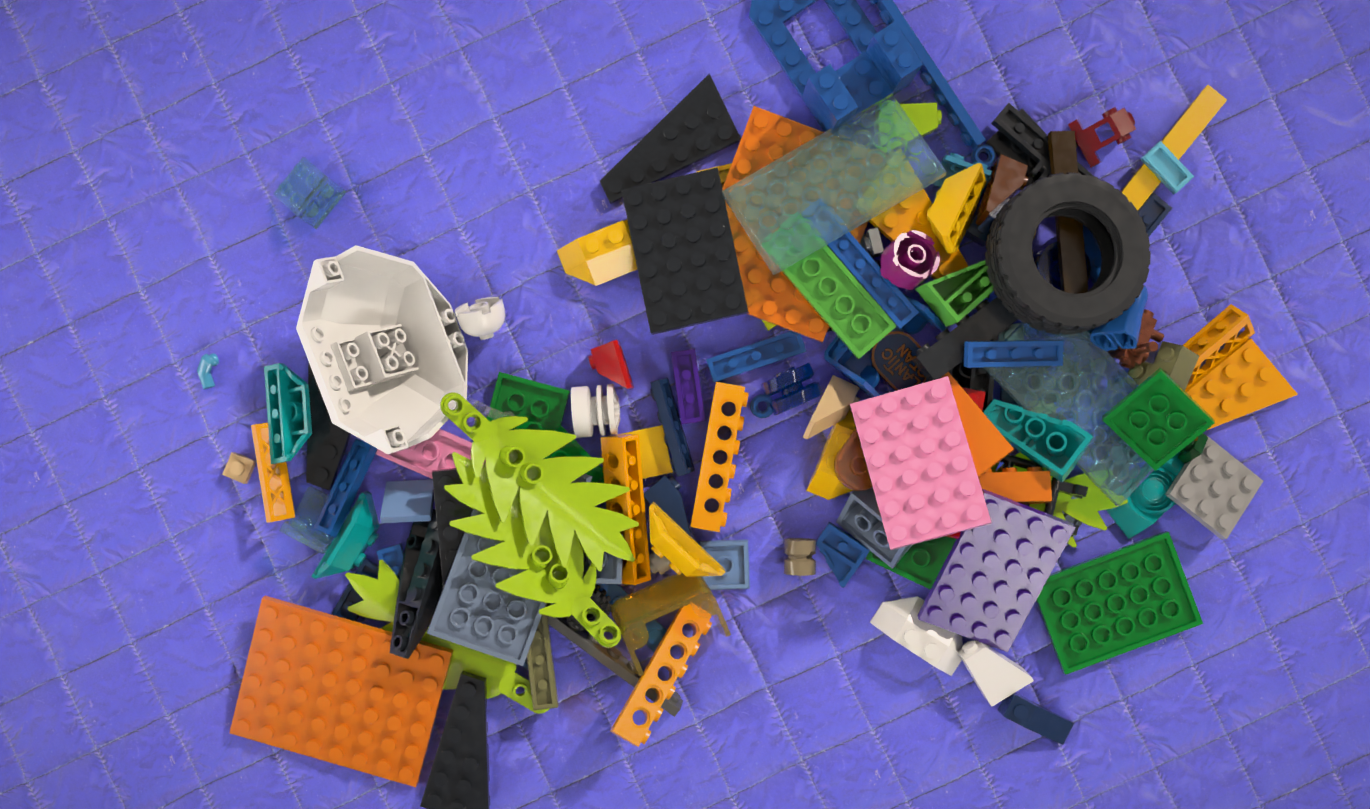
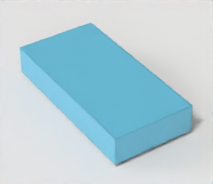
[1140,141,1194,195]

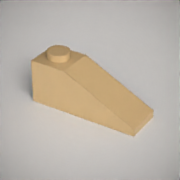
[803,375,860,439]

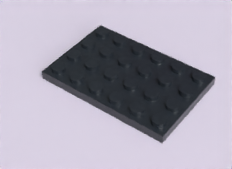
[621,167,749,335]

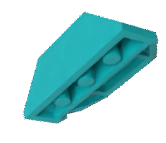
[264,363,312,464]
[311,491,380,579]

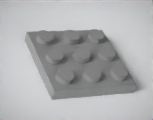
[1165,436,1263,540]

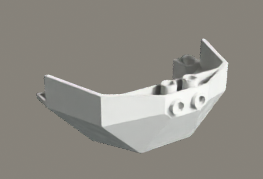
[296,245,468,454]

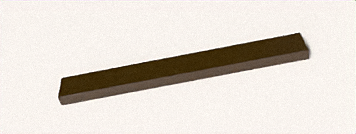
[1048,131,1088,294]

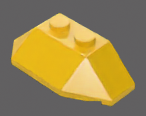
[927,163,987,253]
[557,219,638,286]
[806,410,856,500]
[649,502,725,577]

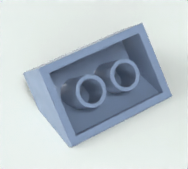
[836,487,912,569]

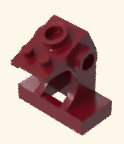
[1068,107,1136,167]

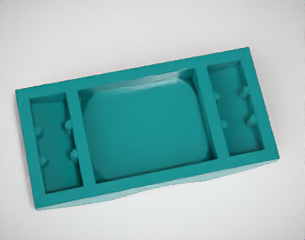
[1106,452,1184,539]

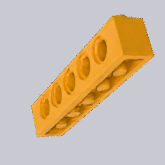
[690,382,749,532]
[600,434,651,585]
[610,600,712,747]

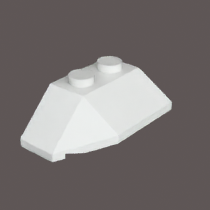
[870,596,963,676]

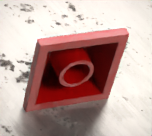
[588,340,634,389]

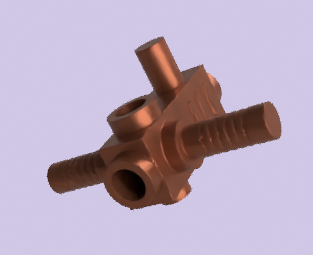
[1108,309,1164,369]

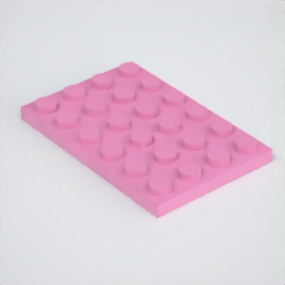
[850,376,992,550]

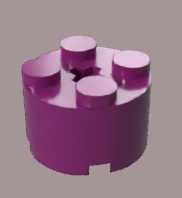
[880,230,940,290]

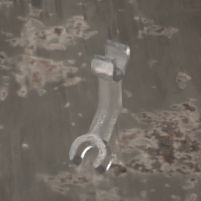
[467,397,515,419]

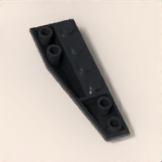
[389,509,443,659]

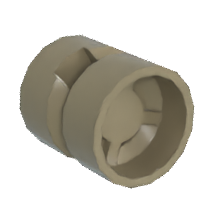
[784,538,816,576]

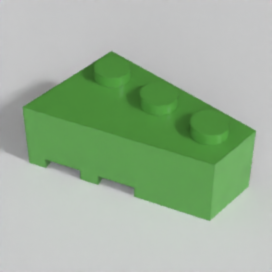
[915,260,994,327]

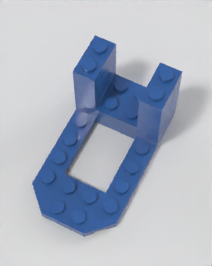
[749,0,923,135]

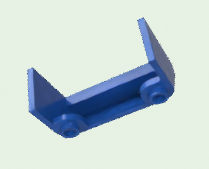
[824,294,946,397]

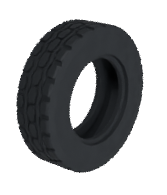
[985,172,1151,335]

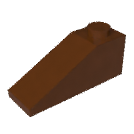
[975,154,1028,225]

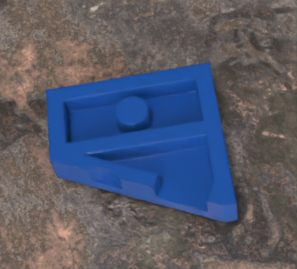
[816,522,870,588]

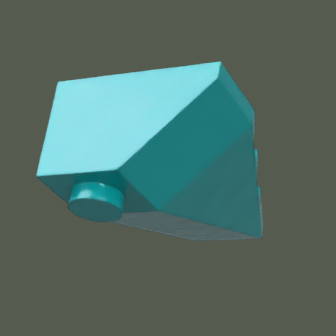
[983,399,1093,483]

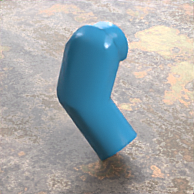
[197,353,219,390]

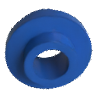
[971,144,996,168]
[750,394,775,418]

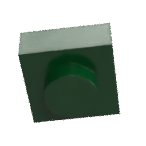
[1178,433,1208,464]

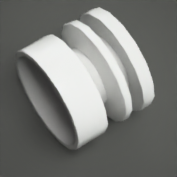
[571,384,620,438]

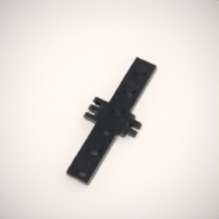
[991,103,1093,181]

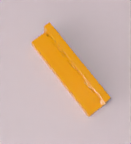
[1183,304,1255,392]
[251,423,295,523]

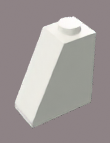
[958,640,1034,706]

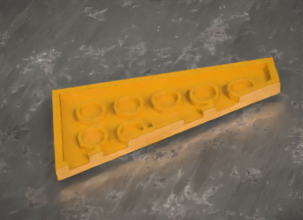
[852,149,969,280]
[1186,338,1298,430]

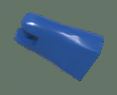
[1090,285,1148,351]

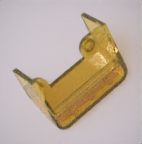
[611,573,731,676]

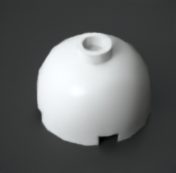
[455,297,506,340]

